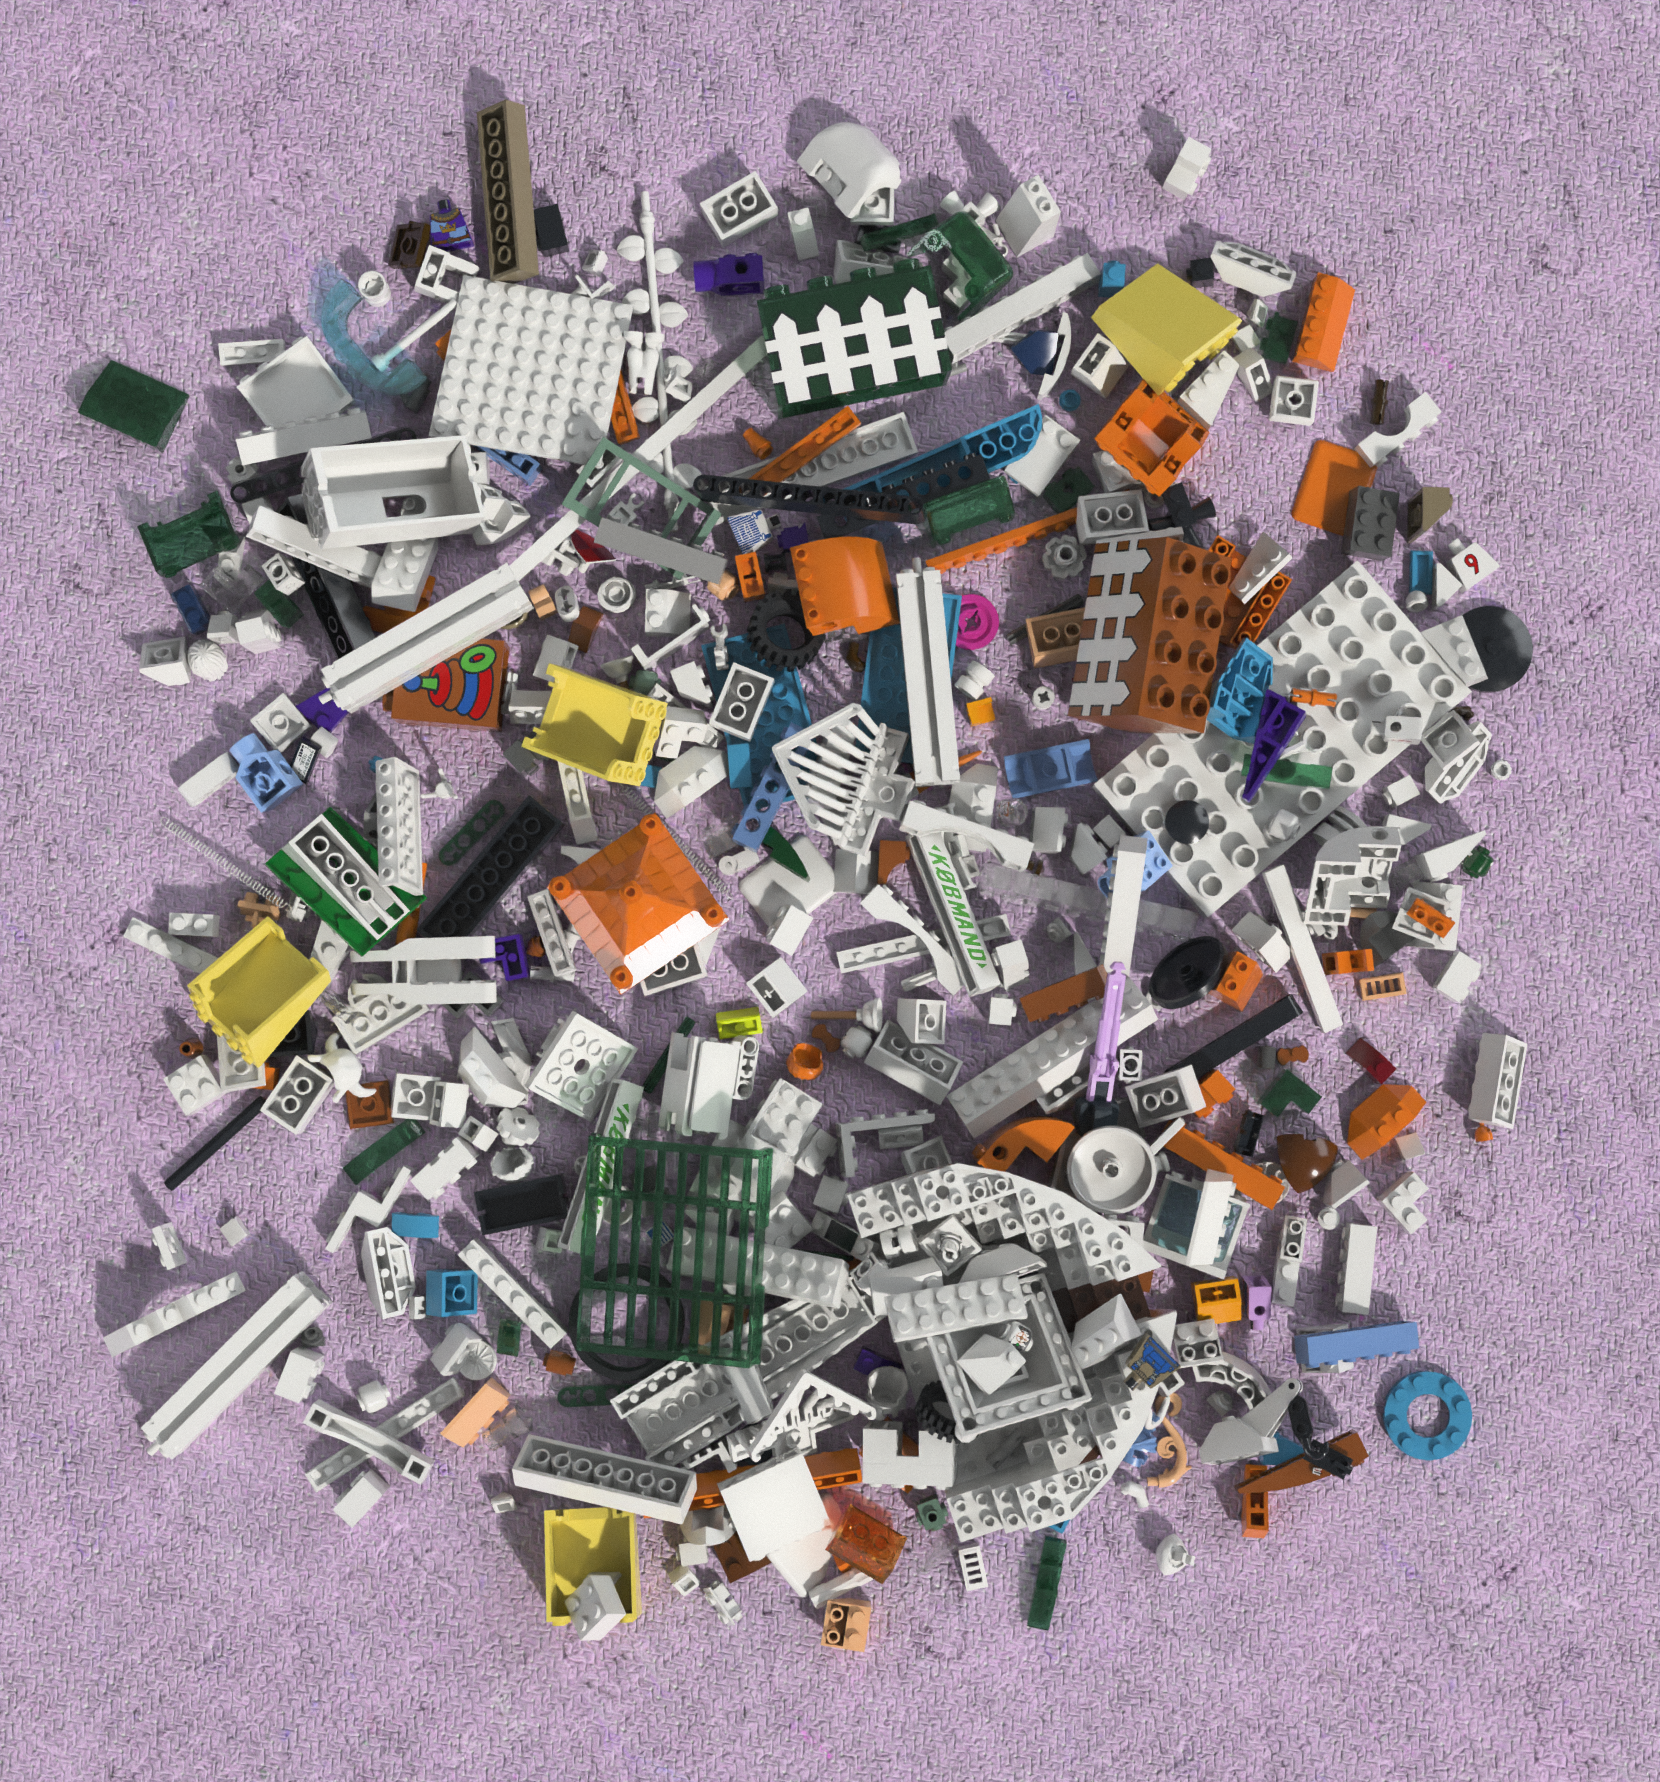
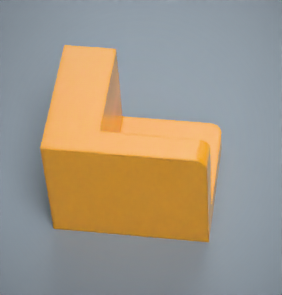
[965,697,996,727]

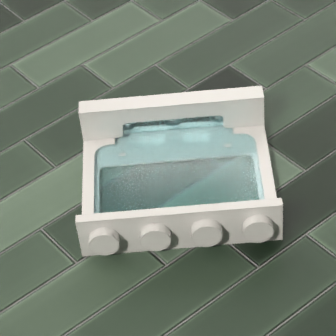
[1142,1171,1250,1279]

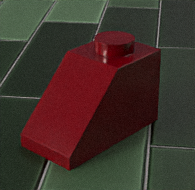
[1345,1038,1397,1085]

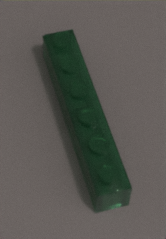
[859,213,940,252]

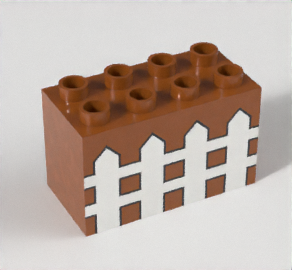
[1068,537,1232,733]

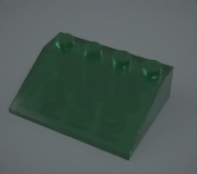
[77,360,190,453]

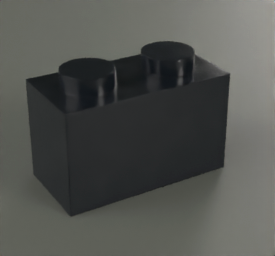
[534,204,570,257]

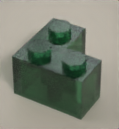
[1256,1069,1322,1118]

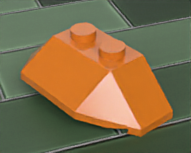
[1347,1084,1426,1160]

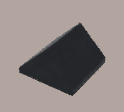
[269,1010,317,1057]

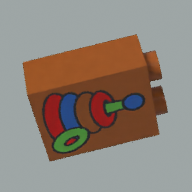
[382,639,510,733]

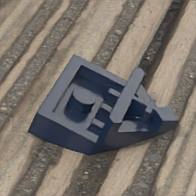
[1009,330,1059,375]

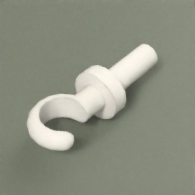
[993,223,1008,257]

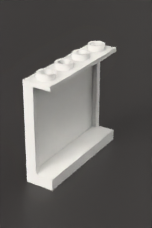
[237,336,356,429]
[717,1447,831,1562]

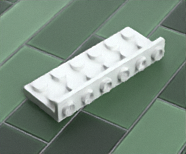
[376,757,423,896]
[710,1078,823,1217]

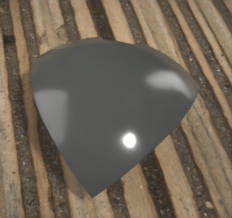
[1360,911,1416,968]

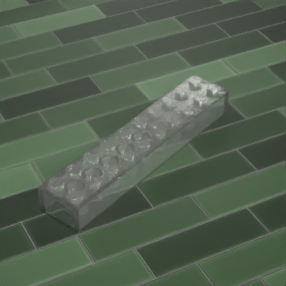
[976,862,1199,943]

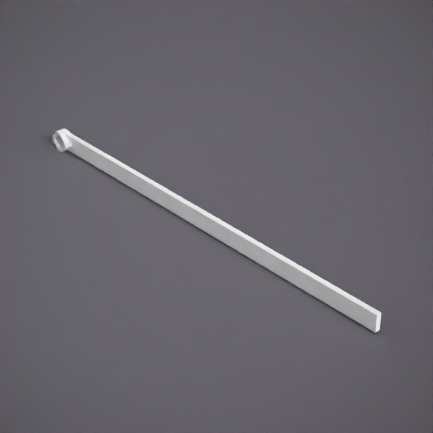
[509,323,773,581]

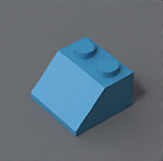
[426,1269,478,1317]

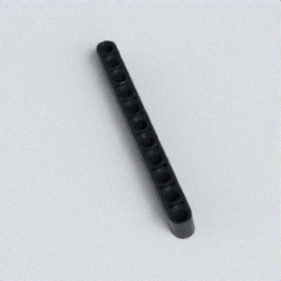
[693,475,927,524]

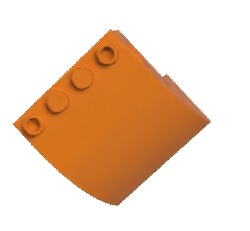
[1094,379,1210,497]
[790,537,900,636]
[972,1116,1075,1172]

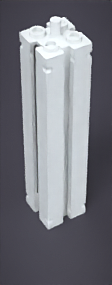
[896,558,960,788]
[318,563,534,713]
[141,1271,333,1460]

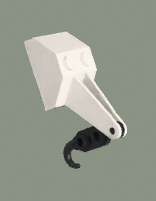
[1199,1378,1329,1465]

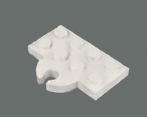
[332,974,430,1055]

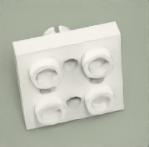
[918,1214,982,1277]

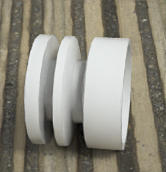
[1313,806,1367,846]

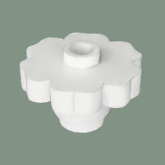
[1042,535,1087,580]
[496,1107,540,1147]

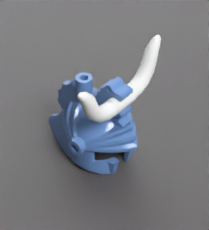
[1122,1396,1170,1468]

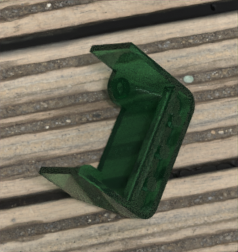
[906,211,1013,321]
[923,476,1015,548]

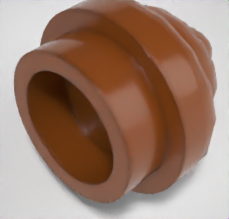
[526,936,546,958]

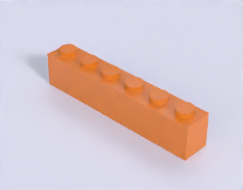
[1161,1118,1285,1210]

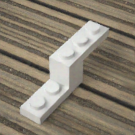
[325,1165,414,1253]

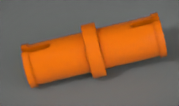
[1290,688,1337,707]

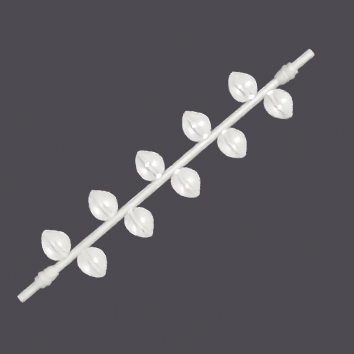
[617,191,702,532]

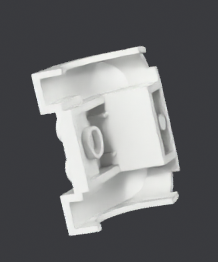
[796,122,902,220]

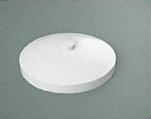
[1067,1126,1157,1214]

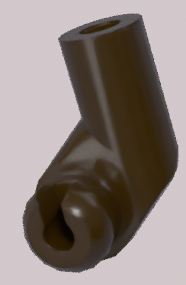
[845,641,866,673]
[1448,705,1474,721]

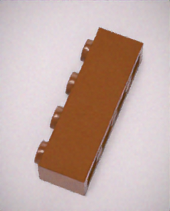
[1019,964,1107,1023]

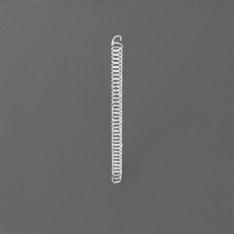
[619,783,734,899]
[160,817,291,912]

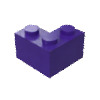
[479,934,530,981]

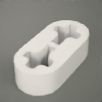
[555,586,580,622]

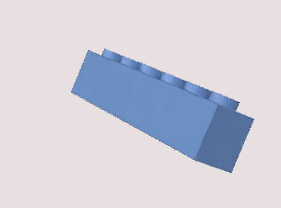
[1294,1321,1419,1368]

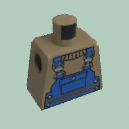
[1123,1332,1181,1391]

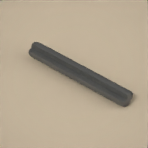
[1006,594,1084,645]

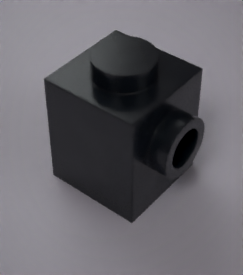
[1186,258,1214,288]

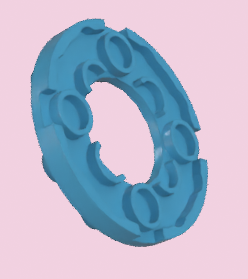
[1383,1371,1472,1460]

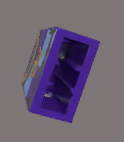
[430,199,475,252]

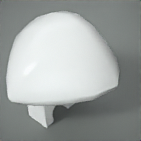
[1156,1533,1195,1575]

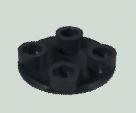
[1165,800,1209,844]

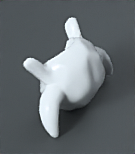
[307,1032,377,1103]

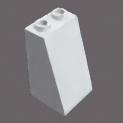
[995,174,1061,258]

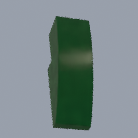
[762,826,810,882]

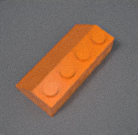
[1292,272,1355,372]

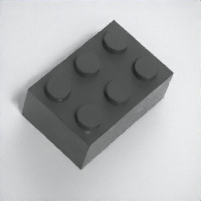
[1341,486,1400,561]

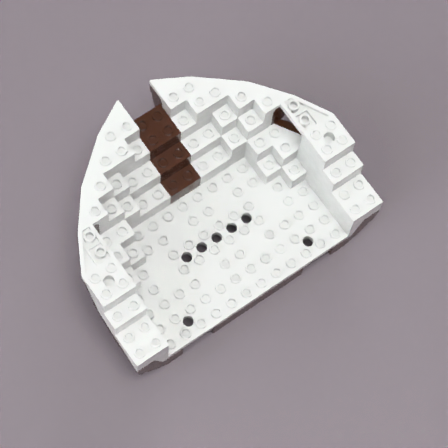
[847,1163,1177,1542]

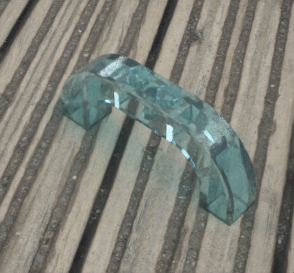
[321,279,427,395]

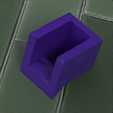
[777,522,809,553]

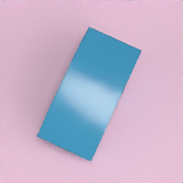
[392,1212,439,1238]

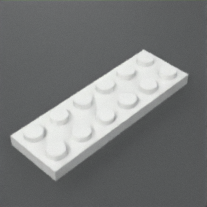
[884,1273,1028,1343]

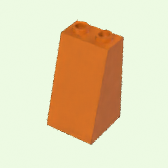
[1208,951,1263,1012]

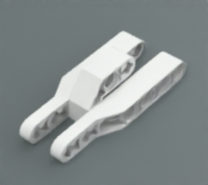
[350,936,497,1005]

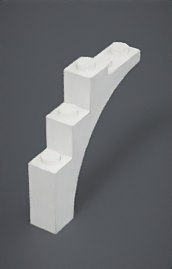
[103,1271,246,1357]

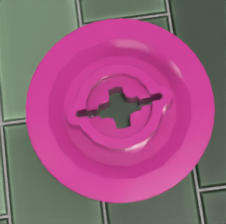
[956,594,999,650]

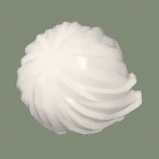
[186,639,228,682]
[490,1146,534,1184]

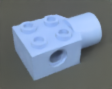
[229,733,303,813]
[1098,830,1173,898]

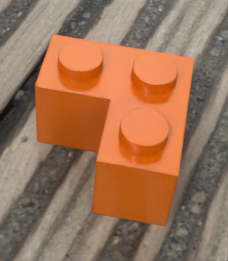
[1193,1069,1235,1118]

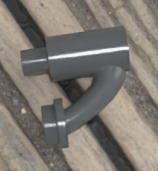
[397,370,432,414]

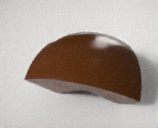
[1277,1134,1338,1193]

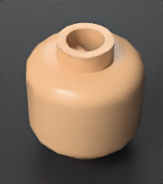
[707,569,739,601]

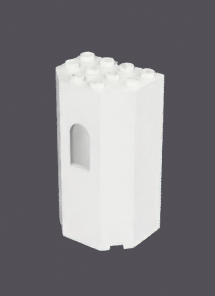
[301,435,486,549]

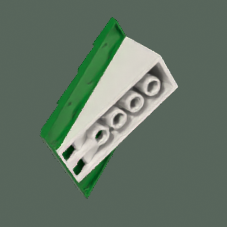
[264,807,427,957]

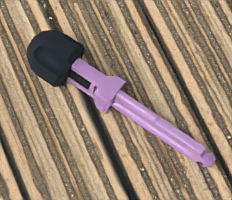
[1074,961,1126,1137]

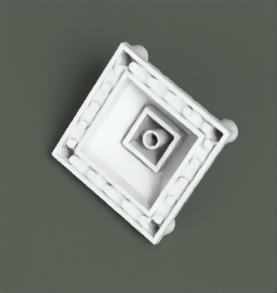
[926,1273,1092,1443]

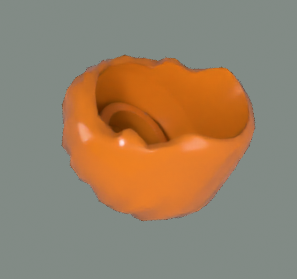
[786,1043,823,1080]

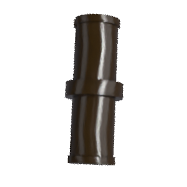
[1370,379,1389,425]

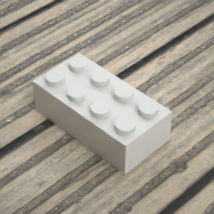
[371,537,438,612]

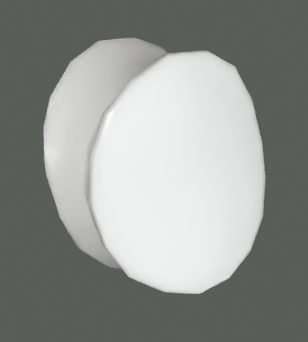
[597,577,636,613]

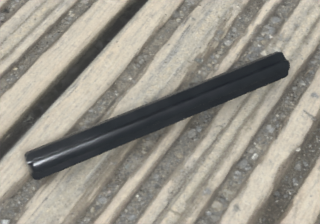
[164,1096,266,1191]

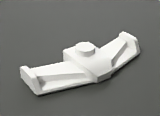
[939,803,977,891]
[491,1018,532,1106]

